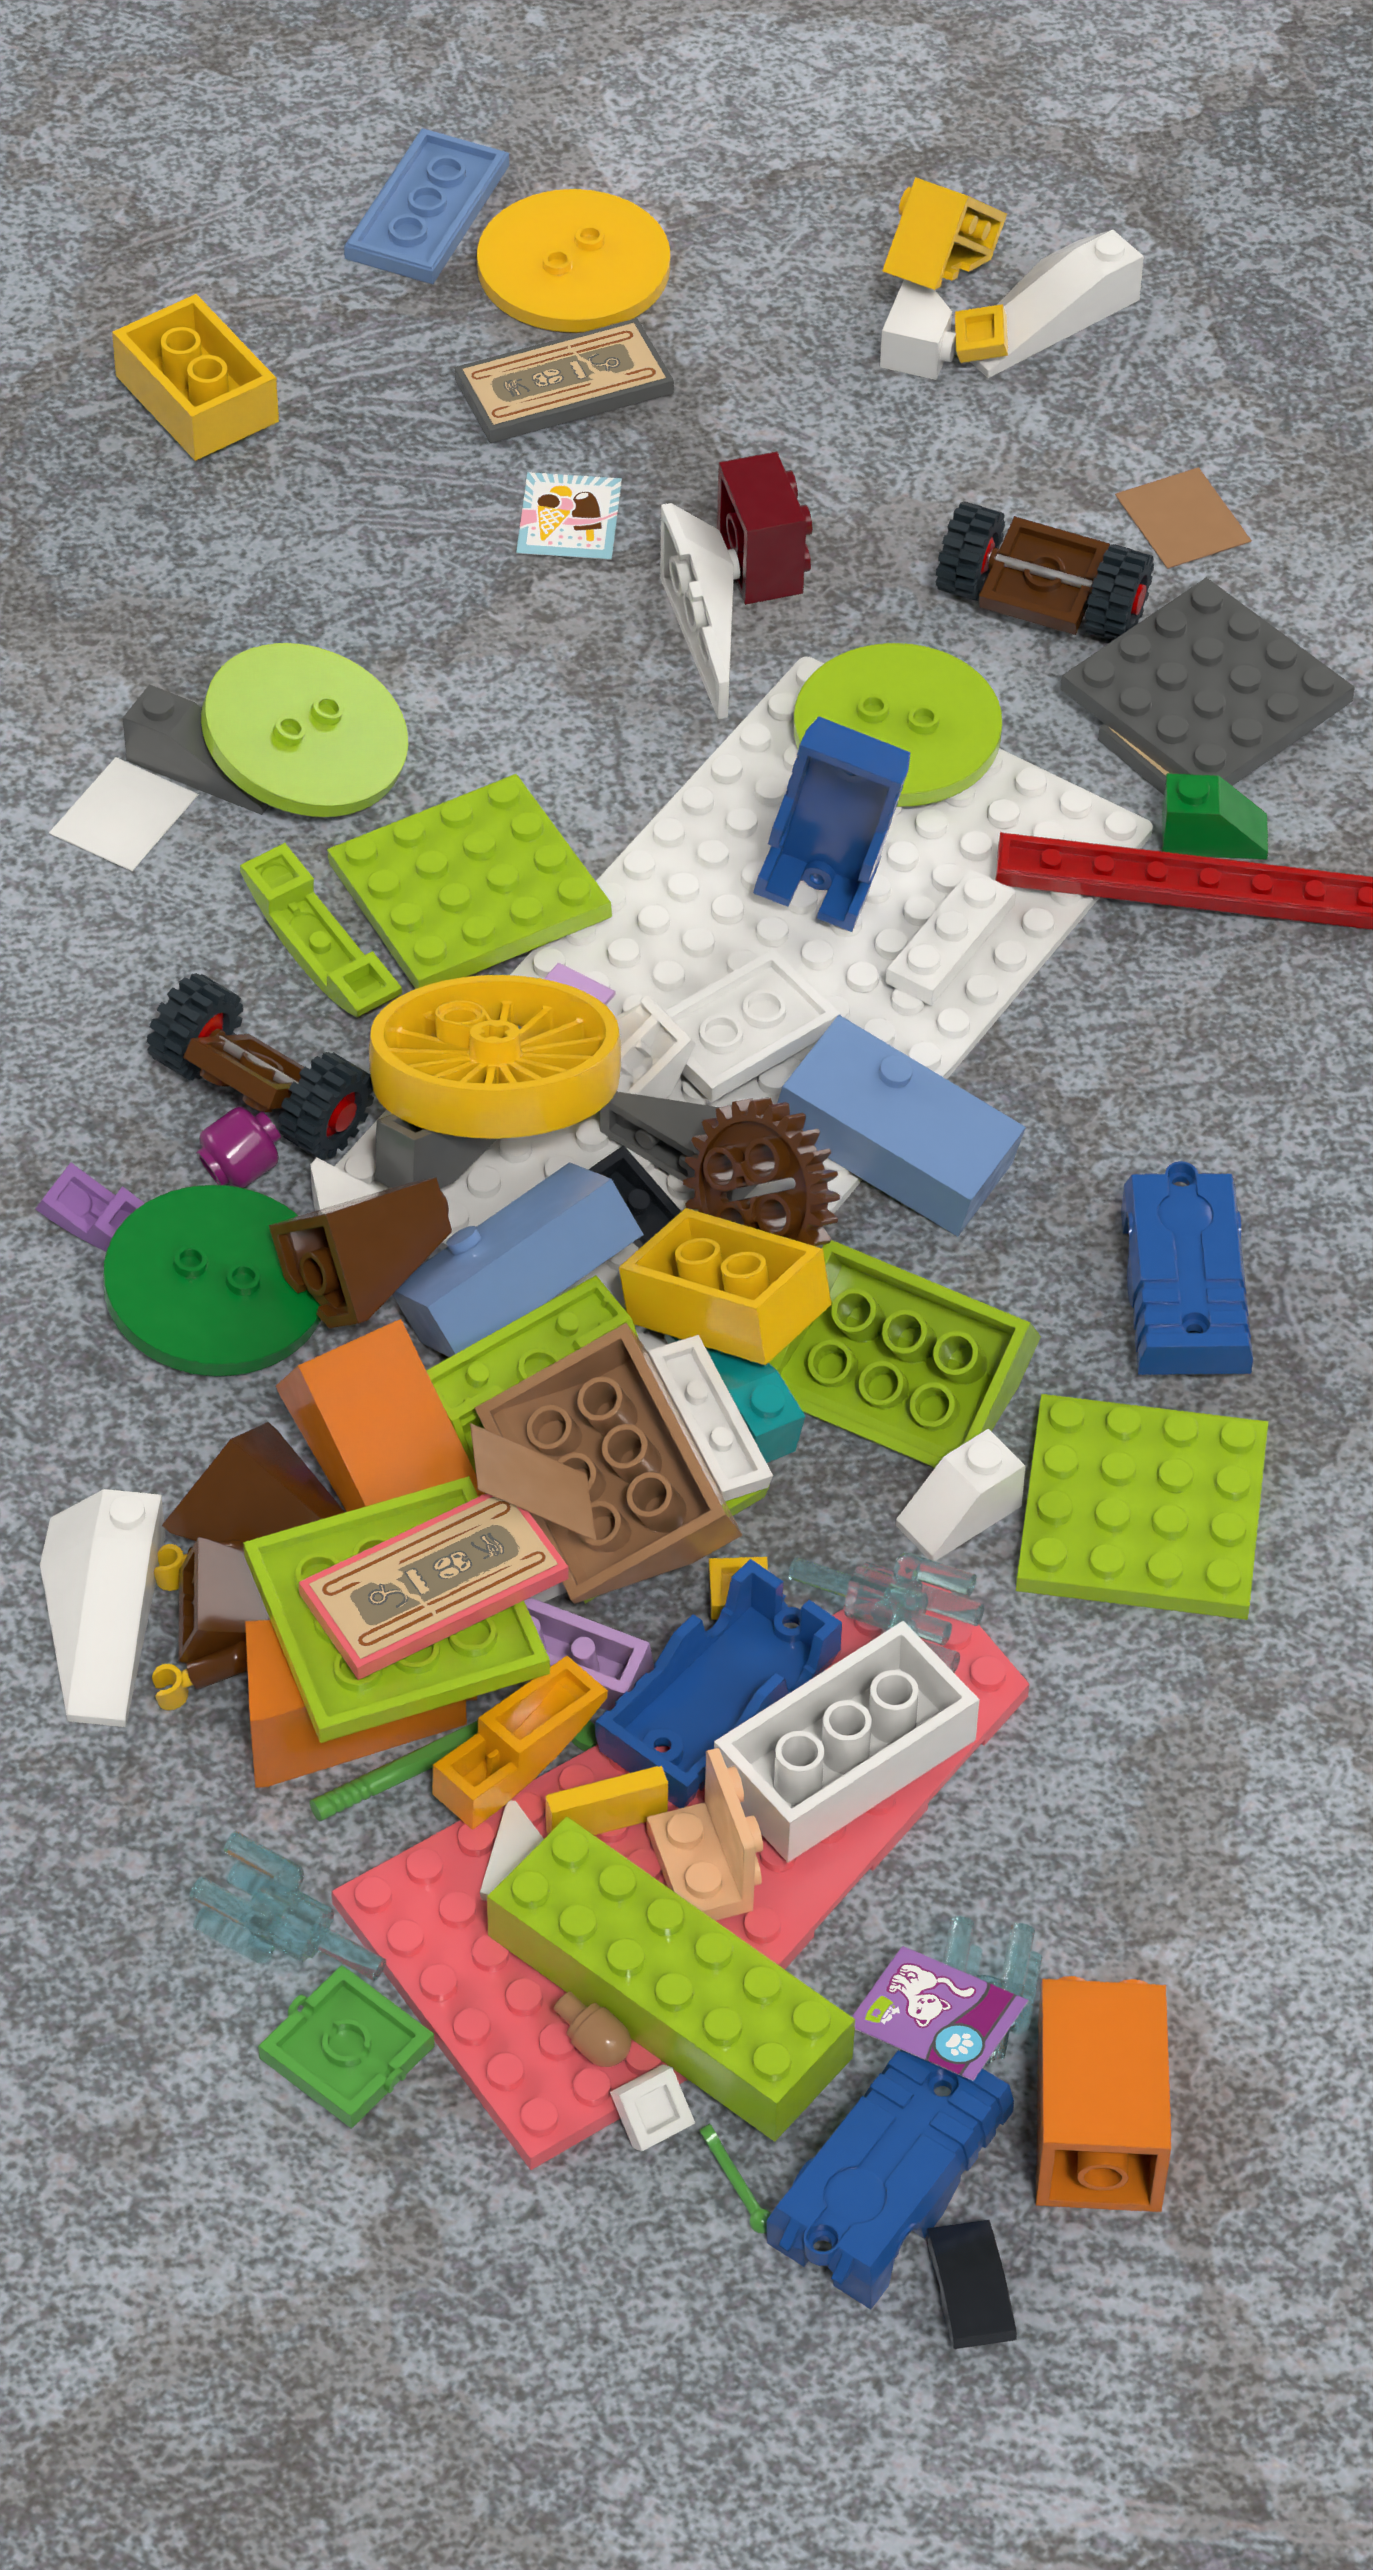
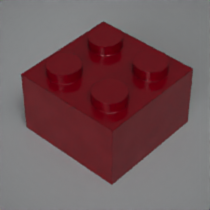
[717,451,813,605]

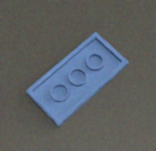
[344,128,509,284]

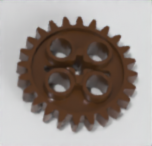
[683,1097,840,1246]

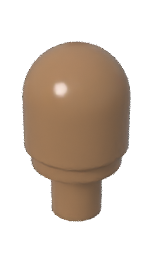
[554,1991,631,2067]

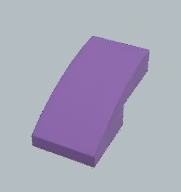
[35,1162,145,1252]

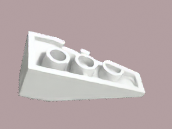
[970,230,1144,378]
[660,503,740,719]
[40,1489,165,1727]

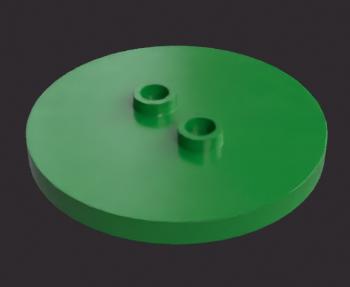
[103,1185,321,1376]

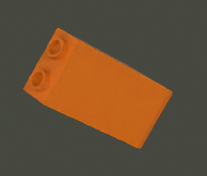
[275,1319,485,1512]
[245,1620,477,1788]
[1036,1976,1171,2212]

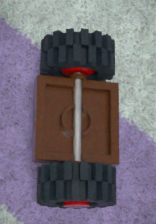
[935,501,1154,640]
[147,973,374,1160]

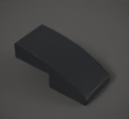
[927,2220,1017,2349]

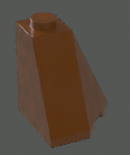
[269,1177,452,1328]
[162,1422,345,1543]

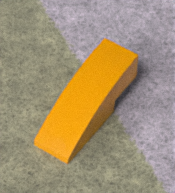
[432,1656,608,1830]

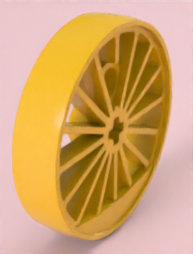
[369,975,621,1139]

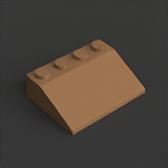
[475,1323,742,1604]

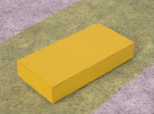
[545,1766,668,1835]

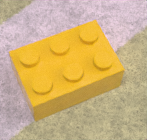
[112,294,279,461]
[619,1208,832,1365]

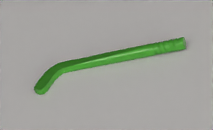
[310,1720,598,1822]

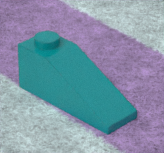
[665,1334,806,1463]

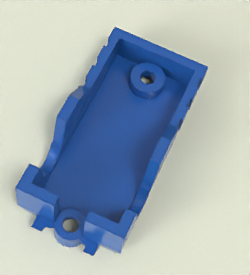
[753,716,910,932]
[1121,1161,1253,1375]
[595,1559,842,1809]
[767,2049,1014,2310]

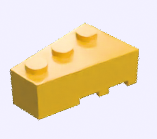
[882,177,1007,290]

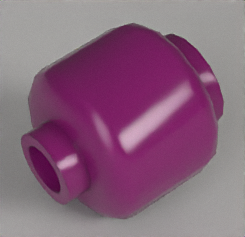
[196,1107,281,1188]

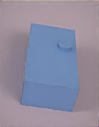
[777,1015,1026,1237]
[392,1162,644,1357]

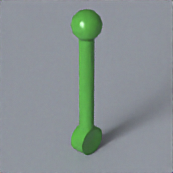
[699,2123,771,2234]

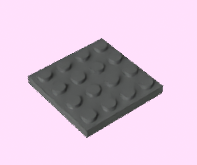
[1061,577,1355,786]

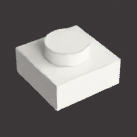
[610,2064,695,2151]

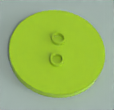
[201,643,408,817]
[794,643,1002,807]

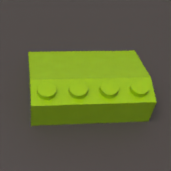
[769,1240,1041,1469]

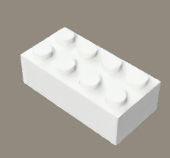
[714,1621,980,1863]

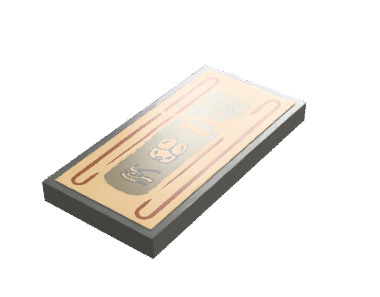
[454,318,674,443]

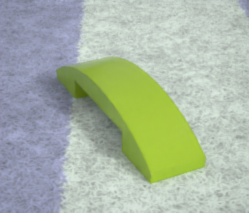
[240,843,402,1017]

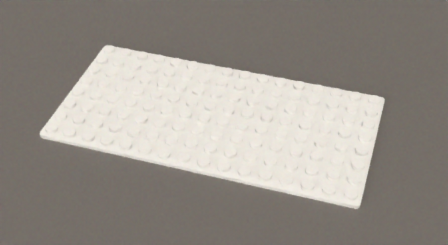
[334,657,1153,1351]

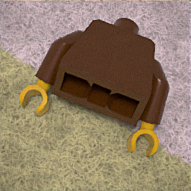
[152,1537,270,1710]

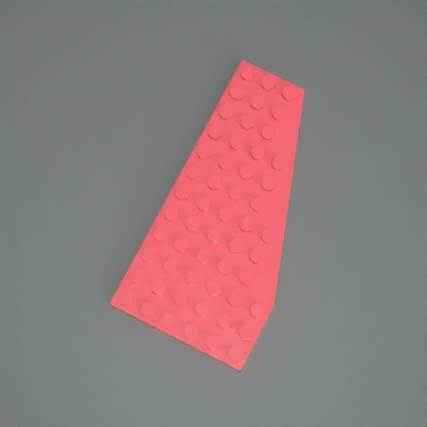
[332,1563,1029,2170]

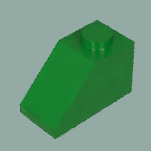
[1162,773,1268,860]

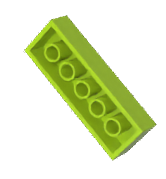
[487,1816,856,2142]

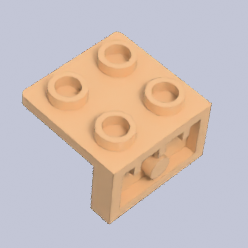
[647,1748,763,1921]

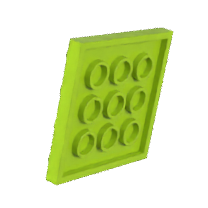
[327,773,612,989]
[1016,1394,1269,1620]
[243,1476,550,1743]

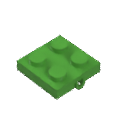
[258,1965,435,2129]

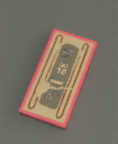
[299,1494,568,1680]

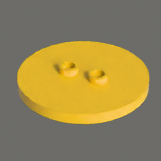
[477,189,670,333]

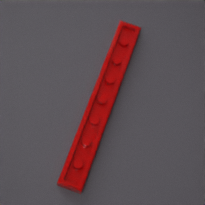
[995,832,1373,930]

